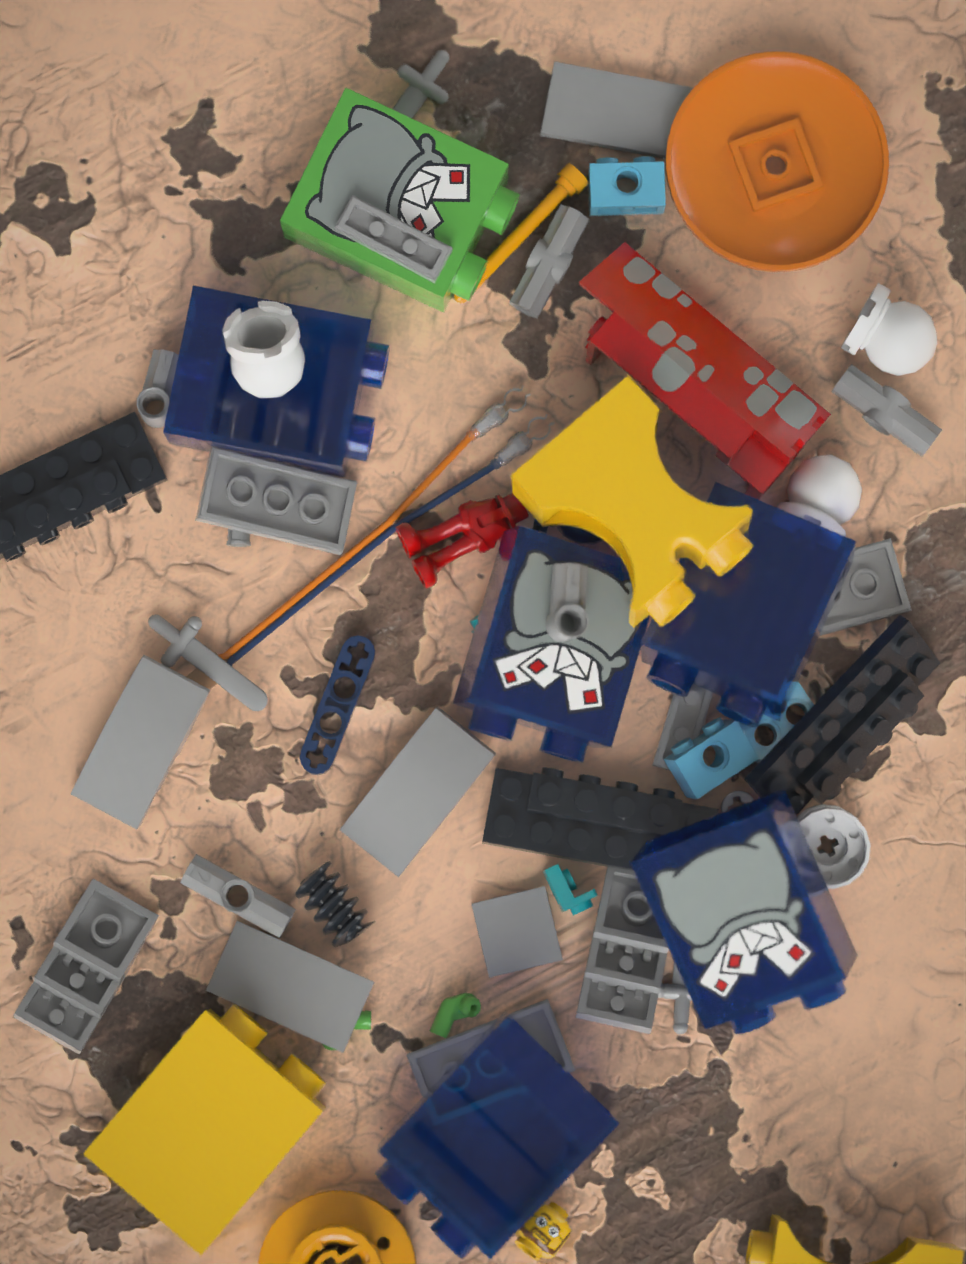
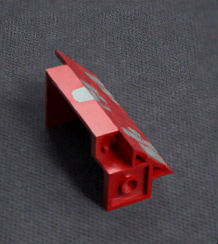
[579,242,831,504]

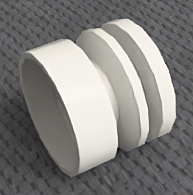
[786,804,871,889]

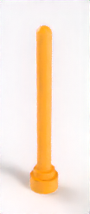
[454,163,589,303]

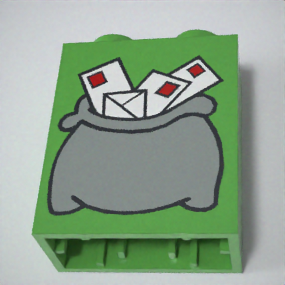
[280,88,520,313]

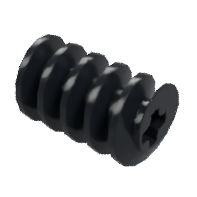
[295,861,375,947]

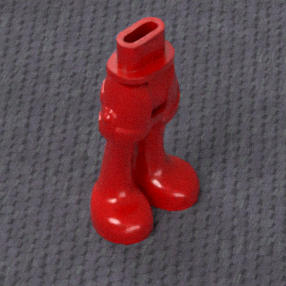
[395,493,529,589]

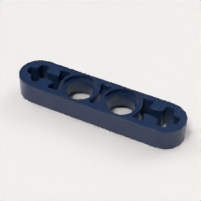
[300,635,376,775]

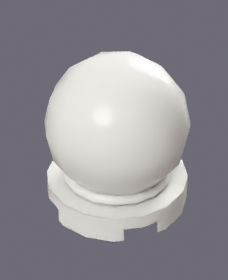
[841,283,937,376]
[223,301,305,398]
[772,455,862,551]

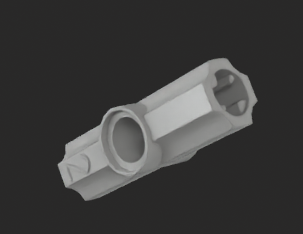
[509,205,589,319]
[831,364,942,457]
[180,854,296,938]

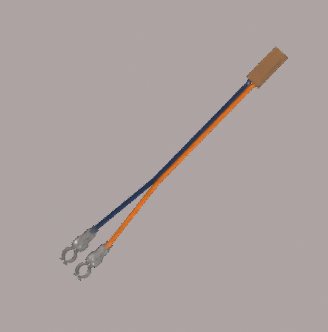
[186,386,554,690]

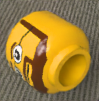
[514,1201,571,1261]

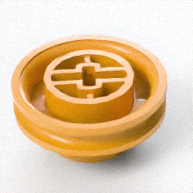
[258,1190,416,1264]

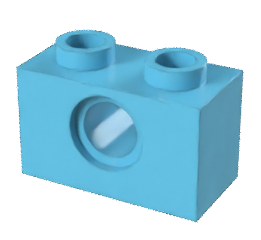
[588,156,666,216]
[664,717,759,799]

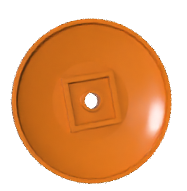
[665,51,889,272]

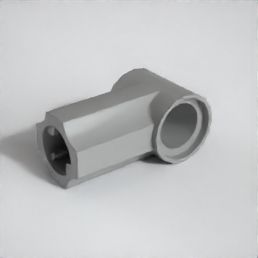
[136,349,186,428]
[545,563,589,642]

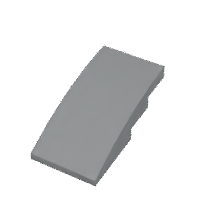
[71,655,211,829]
[340,706,496,877]
[575,867,673,1034]
[14,879,159,1055]
[206,921,374,1053]

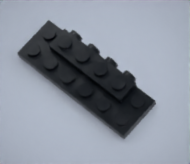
[0,412,167,562]
[744,615,941,825]
[482,768,719,875]

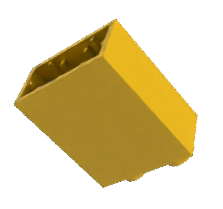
[83,1003,326,1255]

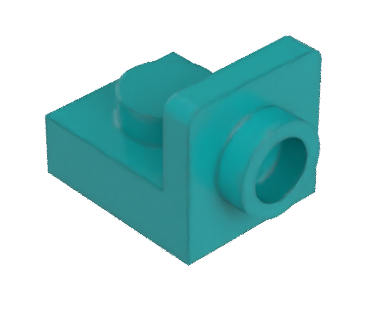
[543,864,598,916]

